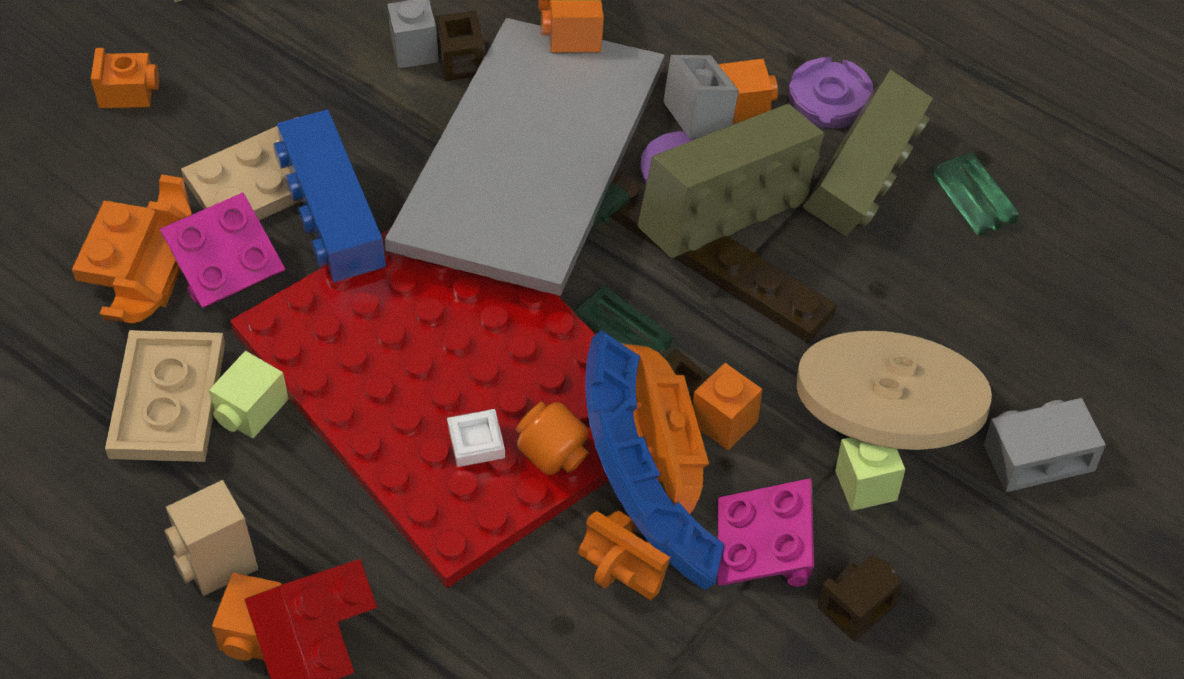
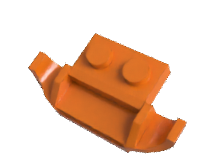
[72,174,192,324]
[621,343,709,514]

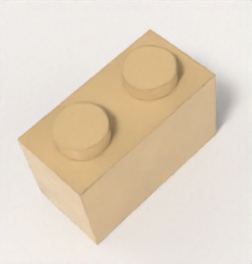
[164,480,258,596]

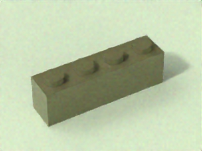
[803,69,933,237]

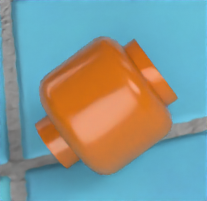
[516,402,589,475]

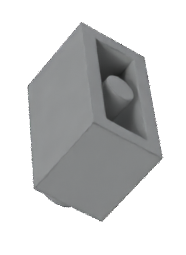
[663,55,739,140]
[984,398,1106,493]

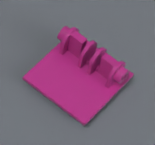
[160,192,285,308]
[718,478,814,587]

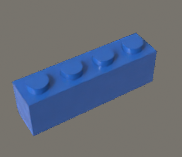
[273,109,386,283]

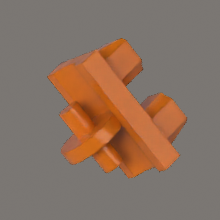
[578,511,671,600]

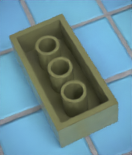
[638,103,824,258]

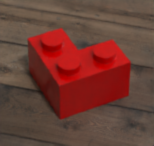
[244,559,377,679]

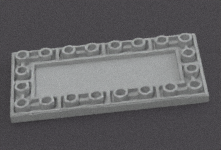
[385,18,665,296]

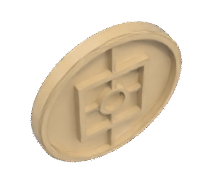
[796,331,992,450]

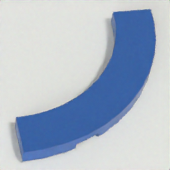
[585,330,725,590]

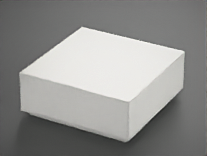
[447,409,505,467]

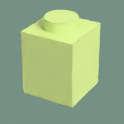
[209,351,289,439]
[835,437,905,511]

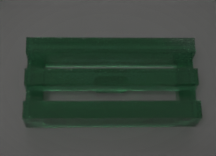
[933,152,1019,237]
[574,286,673,353]

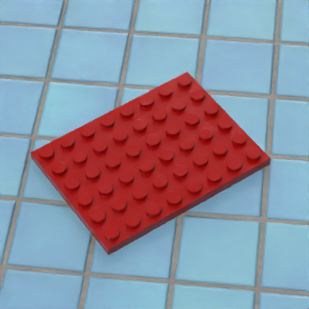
[230,228,609,588]

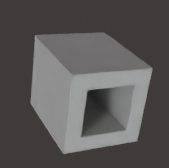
[387,0,439,69]

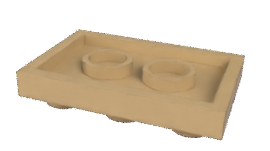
[181,117,301,220]
[105,330,225,462]

